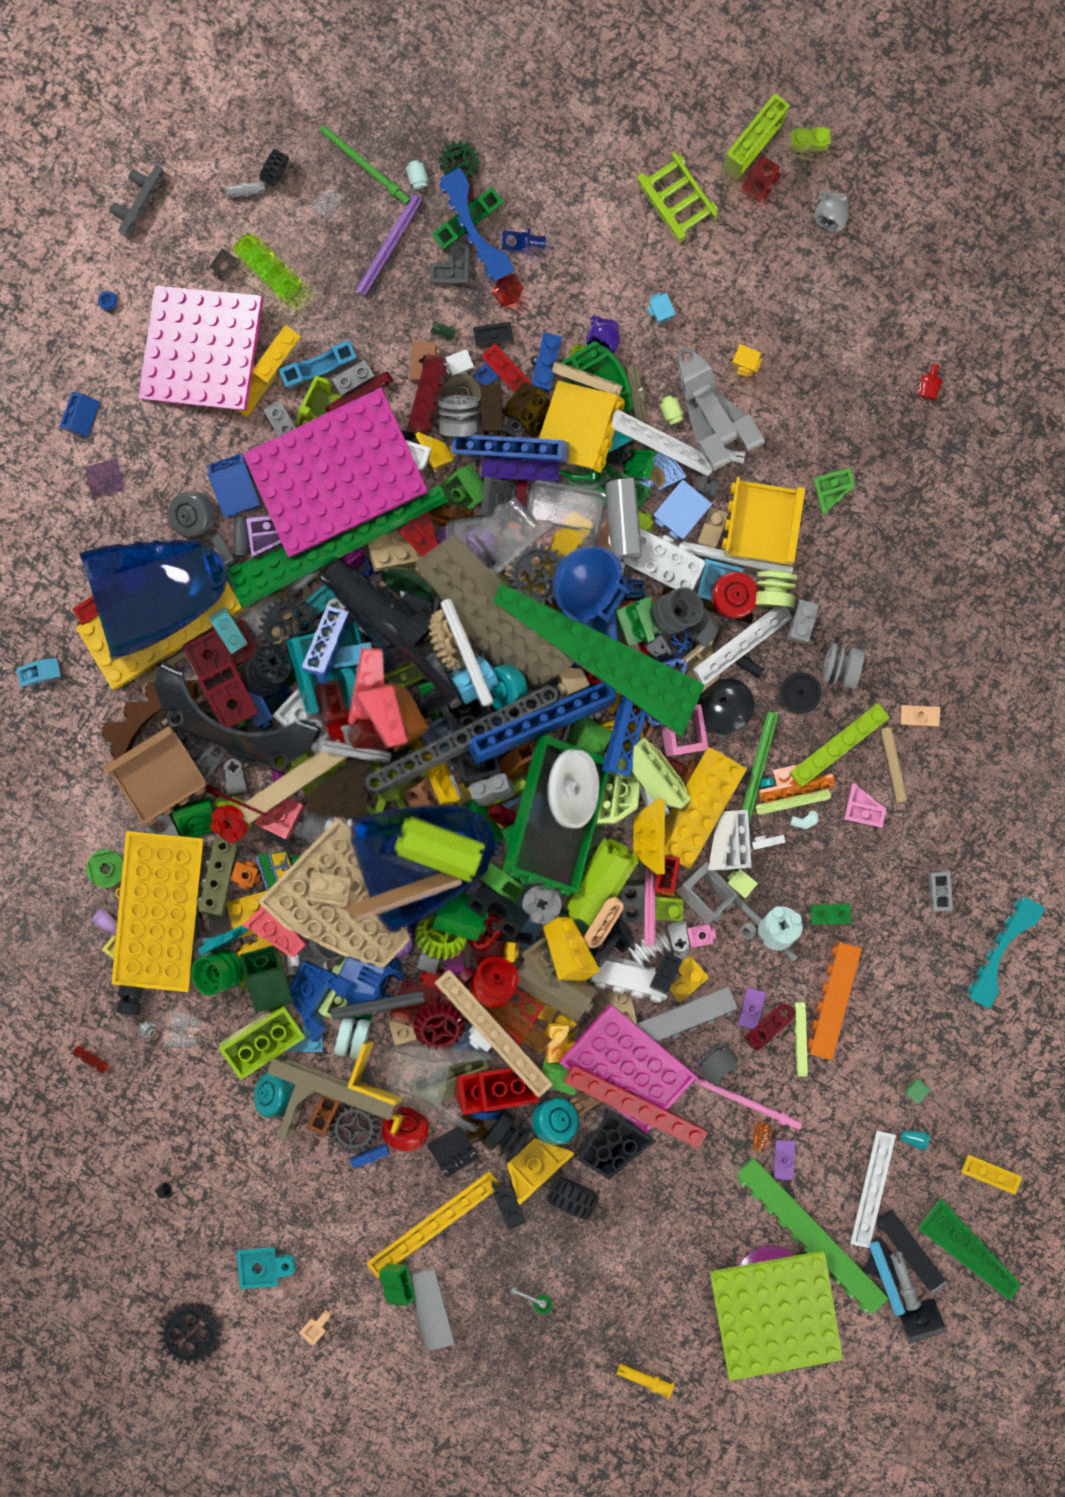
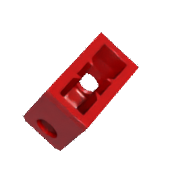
[654,856,680,897]

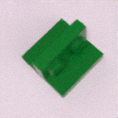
[615,596,664,646]
[172,796,214,837]

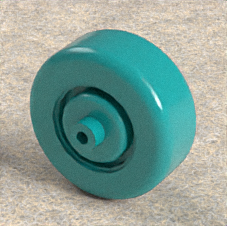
[489,664,527,710]
[254,1072,294,1119]
[532,1098,579,1145]

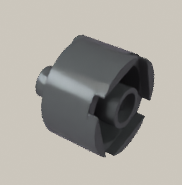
[694,1041,739,1085]

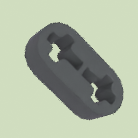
[210,532,236,568]

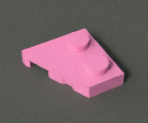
[844,783,886,828]

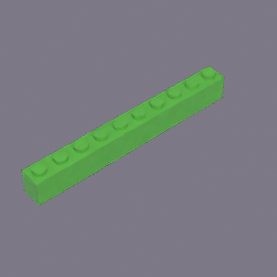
[736,1157,889,1315]

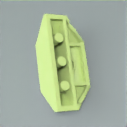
[632,737,691,809]
[596,752,641,824]

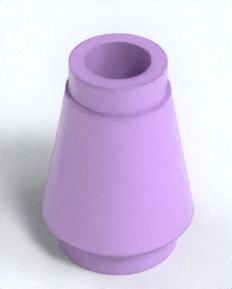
[91,908,117,935]

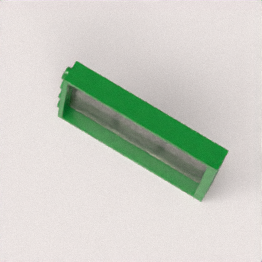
[502,736,609,896]

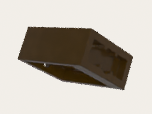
[481,384,503,436]

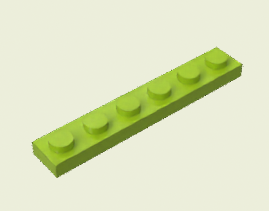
[789,703,890,787]

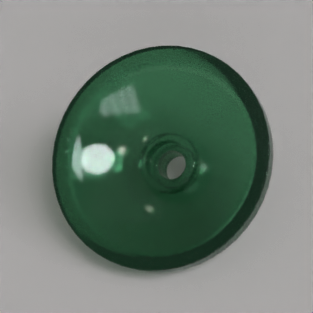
[381,567,435,603]

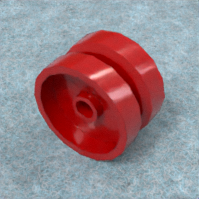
[471,957,519,1008]

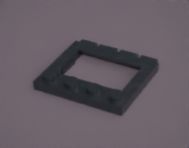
[382,641,459,719]

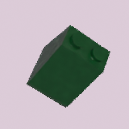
[240,946,293,1013]

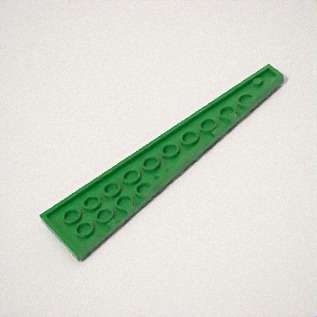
[226,485,448,608]
[492,584,705,737]

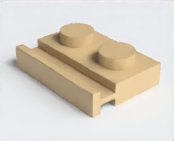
[308,871,351,906]

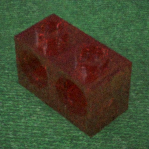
[740,155,781,203]

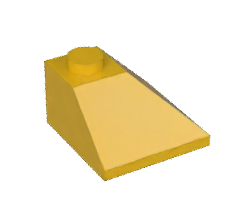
[415,432,456,473]

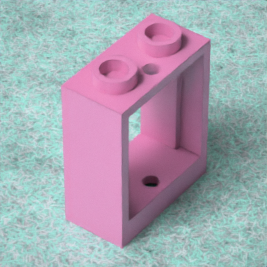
[661,704,708,757]

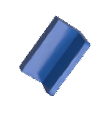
[59,391,100,437]

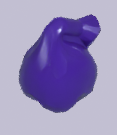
[586,314,620,353]

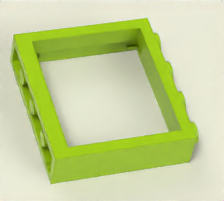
[722,93,790,181]

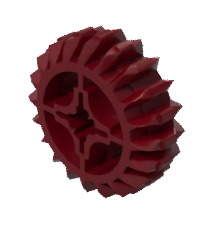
[413,1001,465,1051]

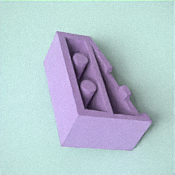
[246,515,281,557]

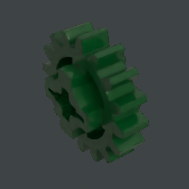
[439,140,480,179]

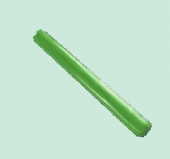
[742,712,778,823]

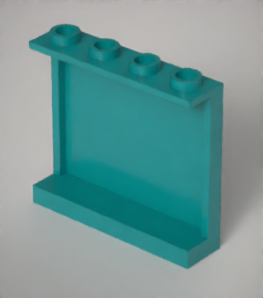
[286,622,362,716]

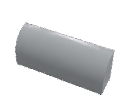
[605,478,642,559]
[410,1267,455,1350]

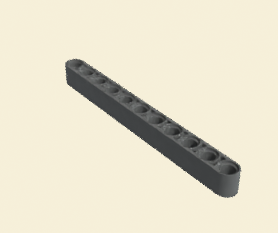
[365,686,558,795]

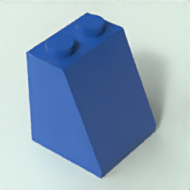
[207,452,260,517]

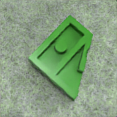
[813,468,855,514]

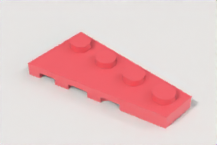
[348,648,384,726]

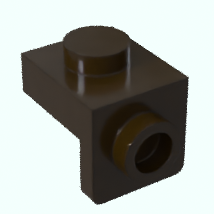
[461,1113,488,1145]

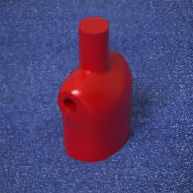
[917,363,942,401]

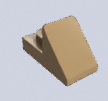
[697,507,728,548]

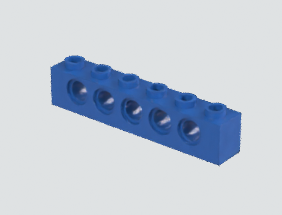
[451,435,569,462]

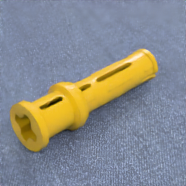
[616,1363,675,1400]

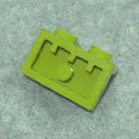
[655,894,684,921]

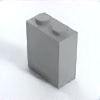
[786,600,819,645]

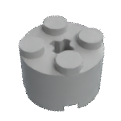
[523,885,561,924]

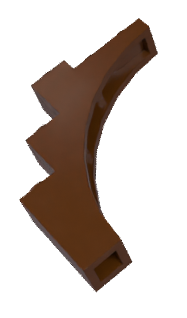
[102,680,198,760]

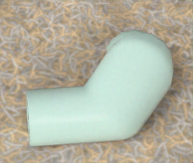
[790,811,819,829]

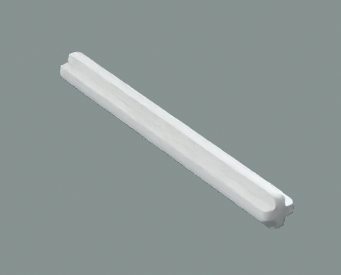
[682,541,793,574]
[441,599,493,706]

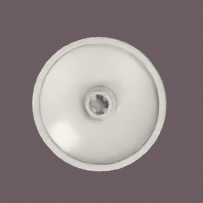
[549,750,599,828]

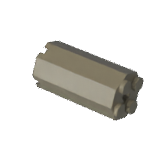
[517,960,601,1024]

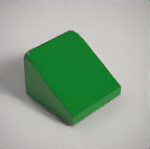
[904,1077,931,1104]

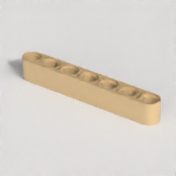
[238,739,348,824]

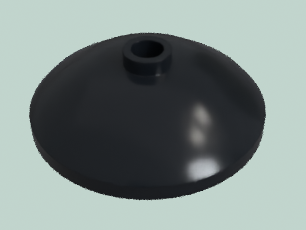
[697,678,755,734]

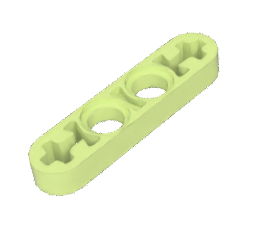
[795,1002,808,1077]

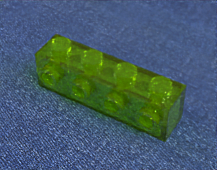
[231,232,303,305]

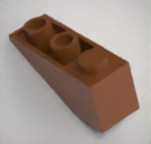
[498,741,544,780]

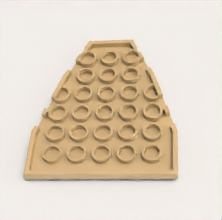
[258,817,411,968]

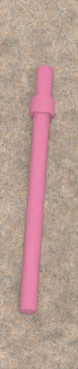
[694,1076,803,1130]

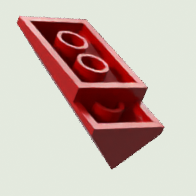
[455,1067,539,1115]

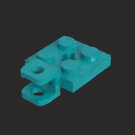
[237,1247,296,1289]

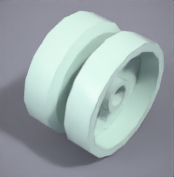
[334,1017,371,1061]

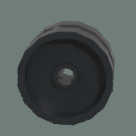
[777,672,822,715]

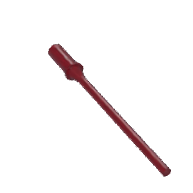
[205,785,268,817]

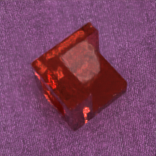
[492,274,523,307]

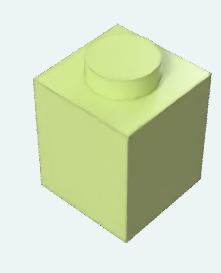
[727,869,758,898]

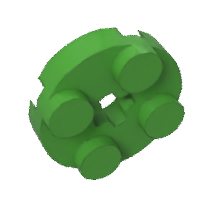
[86,849,123,888]

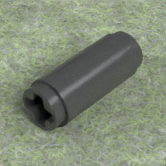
[233,517,249,557]

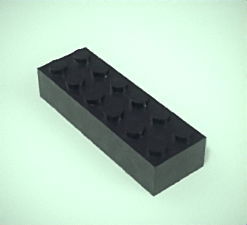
[444,670,501,788]

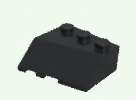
[574,1107,656,1180]

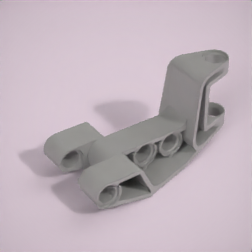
[678,348,765,471]

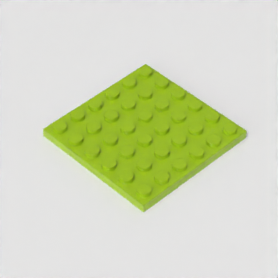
[710,1250,843,1381]

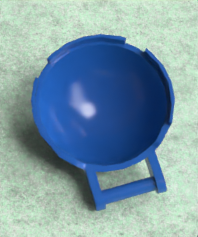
[552,546,630,623]

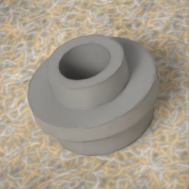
[138,1020,156,1039]

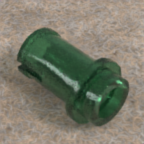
[430,321,456,341]

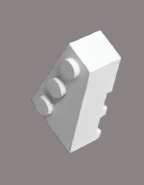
[708,810,751,870]

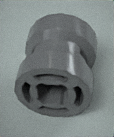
[697,475,720,498]

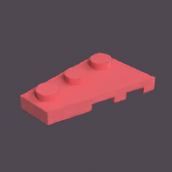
[242,906,308,957]

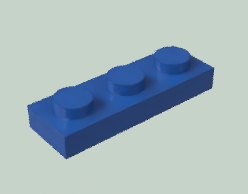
[531,332,562,392]

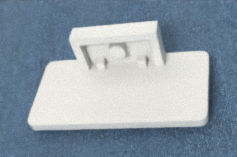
[624,529,705,590]

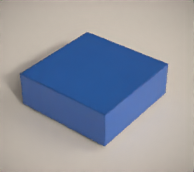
[472,363,499,385]

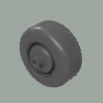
[168,491,215,538]

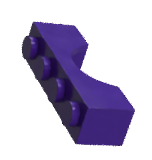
[481,458,559,484]

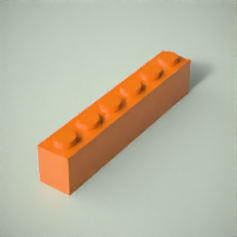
[807,942,862,1060]

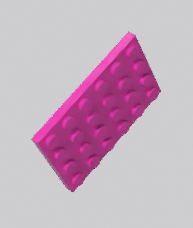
[559,1004,697,1133]

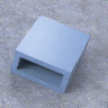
[653,480,712,541]

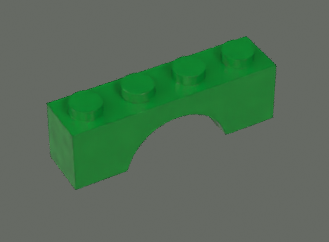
[430,187,504,250]

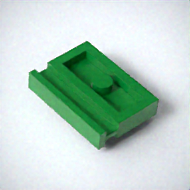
[623,449,657,480]

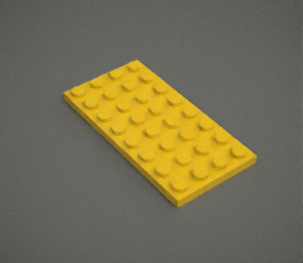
[75,546,244,691]
[112,831,204,992]

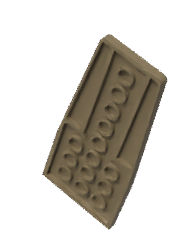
[416,535,574,691]

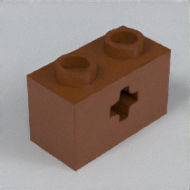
[307,1095,341,1136]

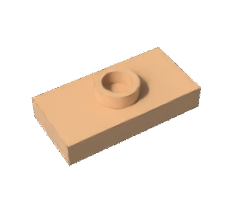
[900,705,940,726]

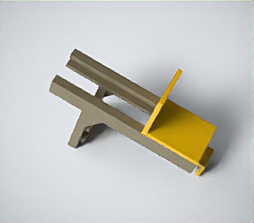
[267,1040,403,1142]

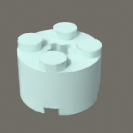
[758,907,802,951]

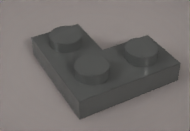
[430,244,469,284]

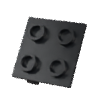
[427,1125,479,1178]

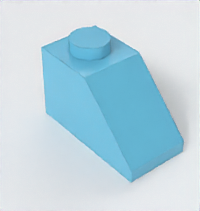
[16,658,61,687]

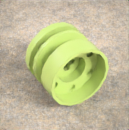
[756,570,798,609]

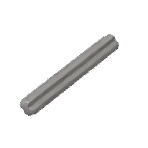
[318,739,391,763]

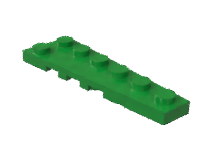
[917,1198,1021,1300]

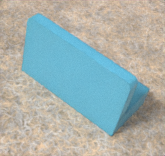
[333,642,372,669]

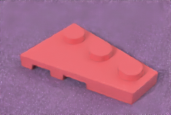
[354,685,407,747]

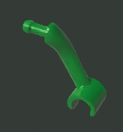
[559,469,601,482]

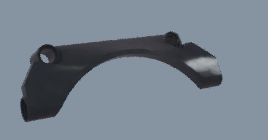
[154,662,322,772]

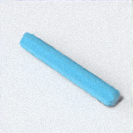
[869,1241,905,1316]

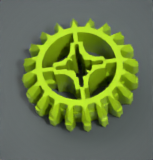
[415,913,467,960]

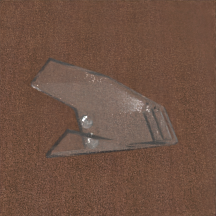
[374,1042,496,1132]

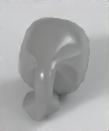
[814,189,849,233]

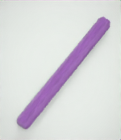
[356,195,422,296]

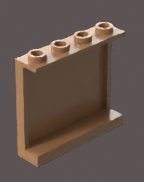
[104,726,208,827]

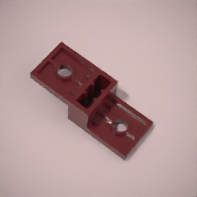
[183,629,259,728]

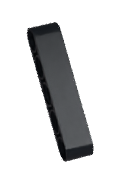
[876,1209,949,1296]

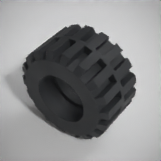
[546,1177,599,1219]

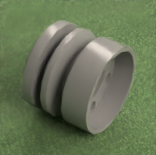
[439,395,479,437]
[823,643,865,689]

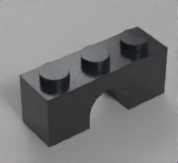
[466,882,531,940]

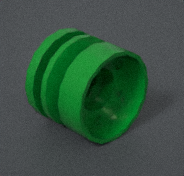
[191,949,244,996]

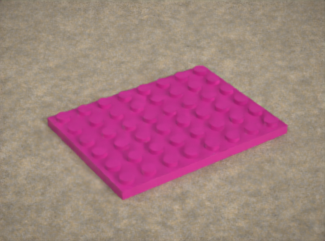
[243,388,429,558]

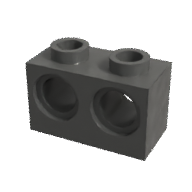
[617,880,645,923]

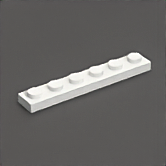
[612,410,712,476]
[693,605,792,684]
[850,1130,896,1248]

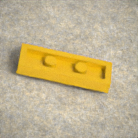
[961,1154,1022,1195]

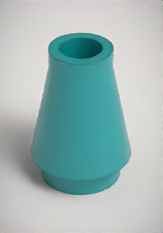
[901,1130,931,1151]

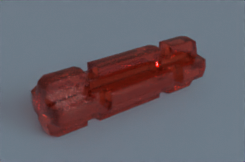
[72,1046,108,1073]

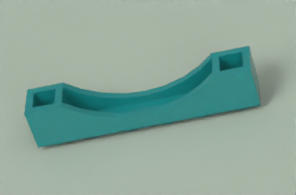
[967,896,1046,1009]

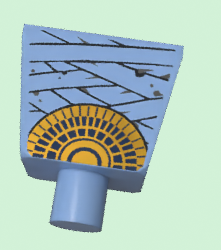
[638,452,686,492]

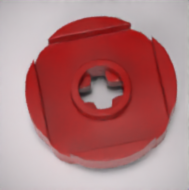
[211,804,248,844]

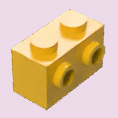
[730,344,762,377]

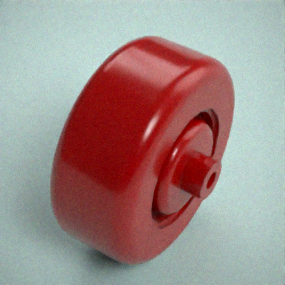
[711,572,758,619]
[382,1107,429,1152]

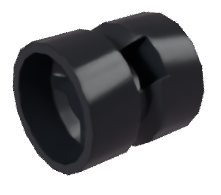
[115,985,144,1015]

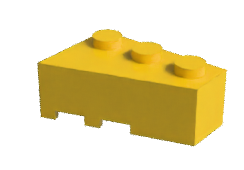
[543,917,601,981]

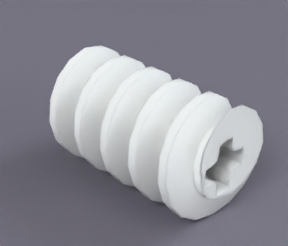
[628,928,671,967]

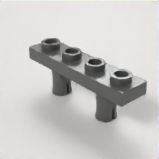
[109,165,165,238]

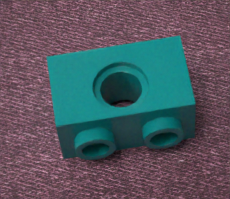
[209,607,248,654]

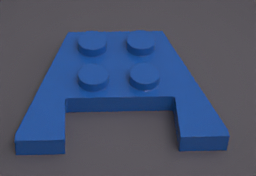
[289,961,352,1042]

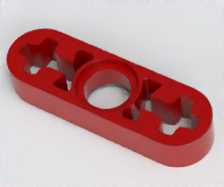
[472,912,502,951]

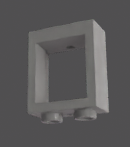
[676,861,738,925]

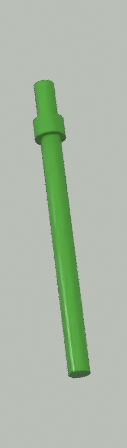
[320,125,410,205]

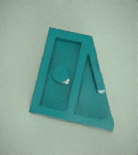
[198,925,248,956]

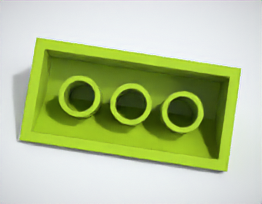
[219,1005,305,1080]

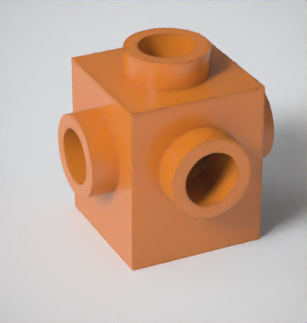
[230,860,262,890]

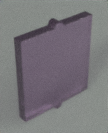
[85,459,125,498]

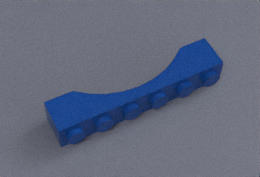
[439,167,515,282]

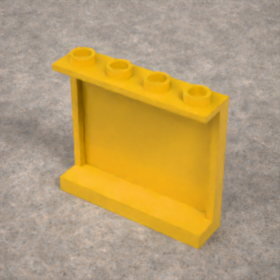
[539,381,625,473]
[722,477,805,566]

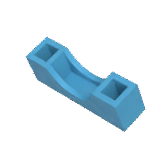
[278,340,358,390]

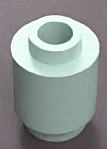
[406,160,429,190]

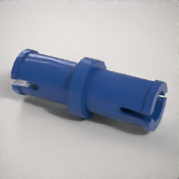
[350,1144,390,1169]

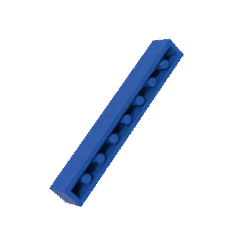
[468,682,617,764]

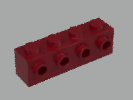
[406,353,447,435]

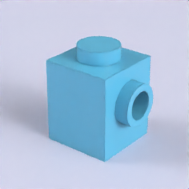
[647,293,676,325]

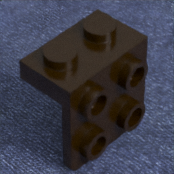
[502,382,551,438]

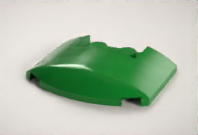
[560,341,633,413]

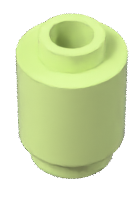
[659,395,684,425]

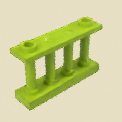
[636,151,718,243]

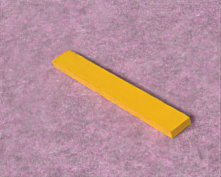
[366,1171,501,1279]

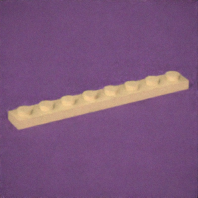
[434,969,553,1098]

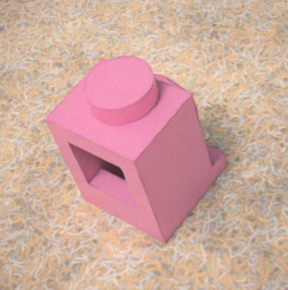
[687,924,716,948]

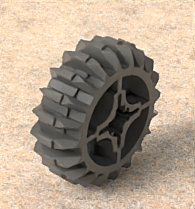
[328,1103,380,1154]

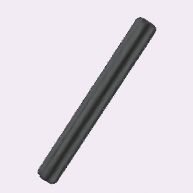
[331,991,425,1020]

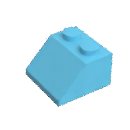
[447,656,498,705]

